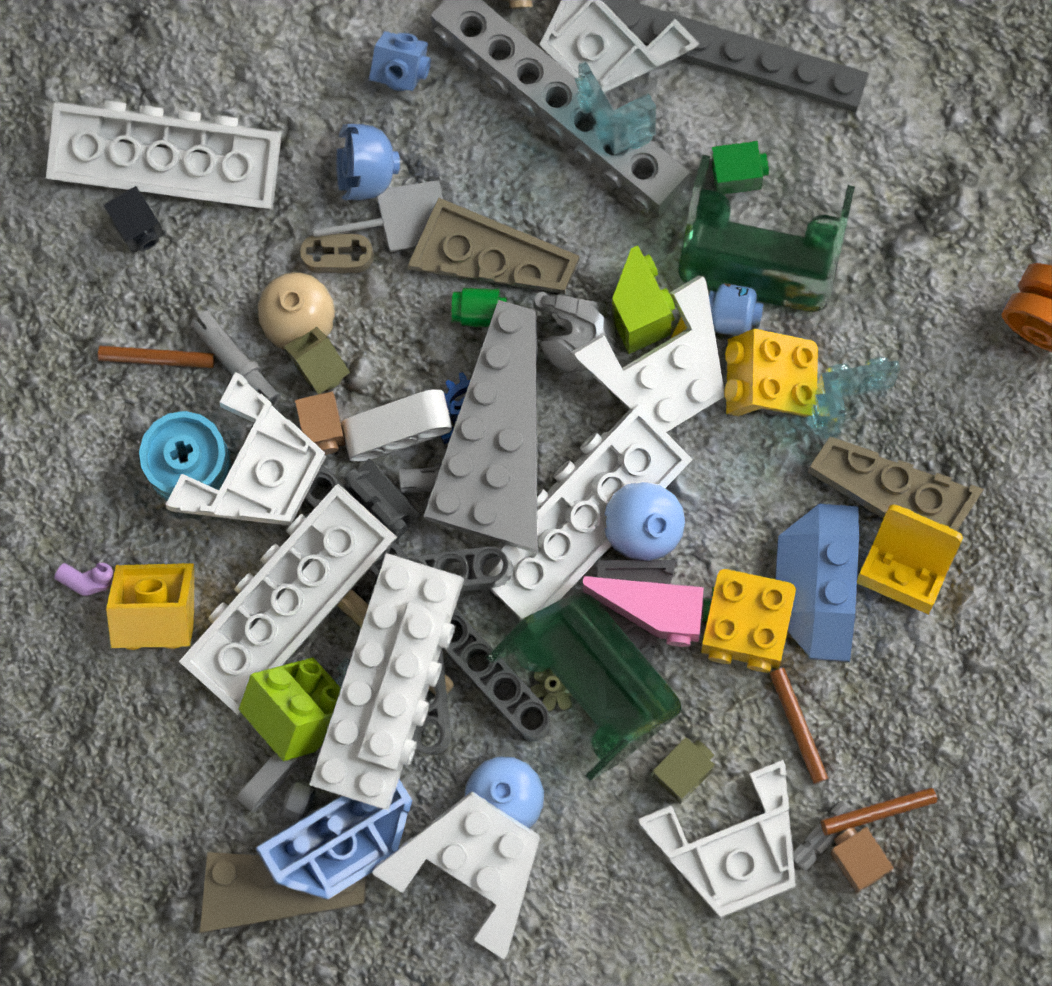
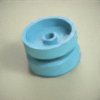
[139,411,232,501]

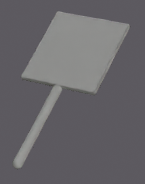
[311,180,443,252]

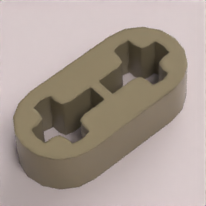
[300,234,374,273]

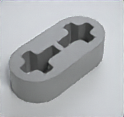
[237,753,303,813]

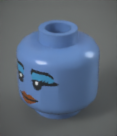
[709,284,764,336]

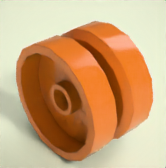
[1001,263,1052,352]

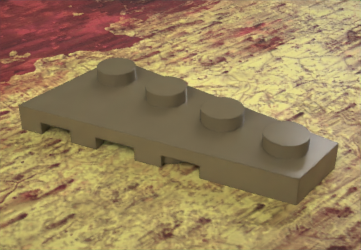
[200,852,367,934]

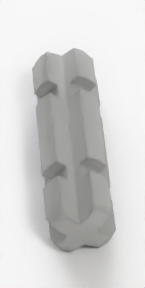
[793,801,854,870]

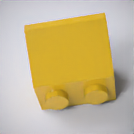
[106,563,195,650]

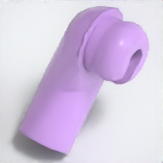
[54,563,113,596]

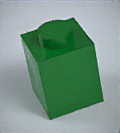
[711,141,769,196]

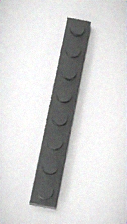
[602,0,869,112]

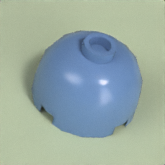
[336,124,400,200]

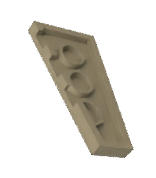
[408,197,580,294]
[808,437,984,531]

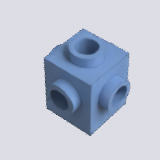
[369,31,431,91]

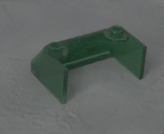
[678,155,855,312]
[486,592,682,781]

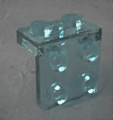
[575,61,656,155]
[812,357,900,439]

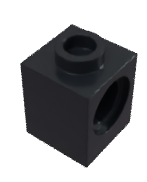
[103,186,165,254]

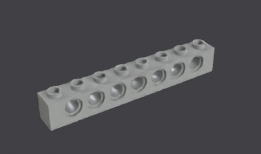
[431,0,690,217]

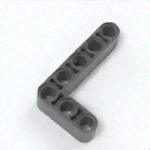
[403,547,513,755]

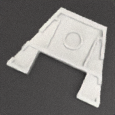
[539,0,700,97]
[570,276,725,432]
[166,372,325,526]
[638,760,795,918]
[372,792,540,959]

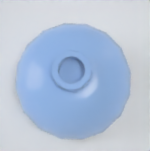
[605,482,685,561]
[465,756,544,828]

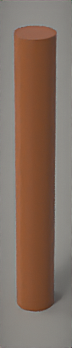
[98,345,215,369]
[769,668,829,785]
[820,787,937,836]

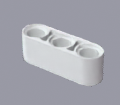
[341,390,452,462]

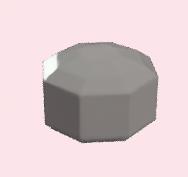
[283,779,316,821]

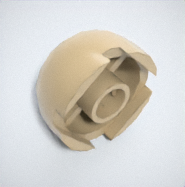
[258,272,335,349]

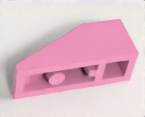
[583,576,704,647]

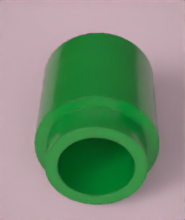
[451,288,507,328]

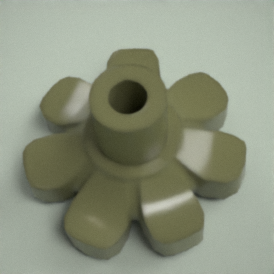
[531,661,582,712]

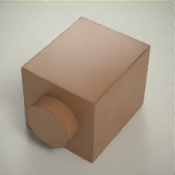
[295,391,346,455]
[830,827,894,894]

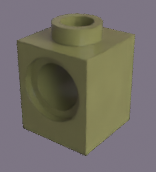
[284,326,350,395]
[652,737,715,804]

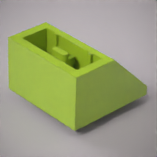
[612,245,675,354]
[238,657,341,761]

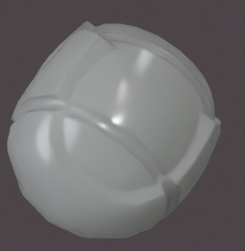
[533,292,616,373]

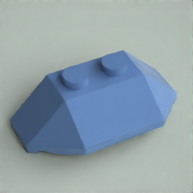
[775,504,859,662]
[255,779,412,900]

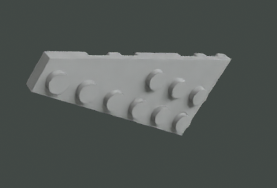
[424,300,538,554]

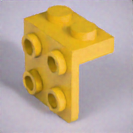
[724,329,818,417]
[857,504,963,615]
[701,569,796,673]

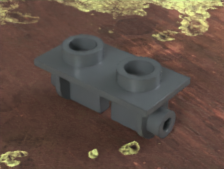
[344,459,421,542]

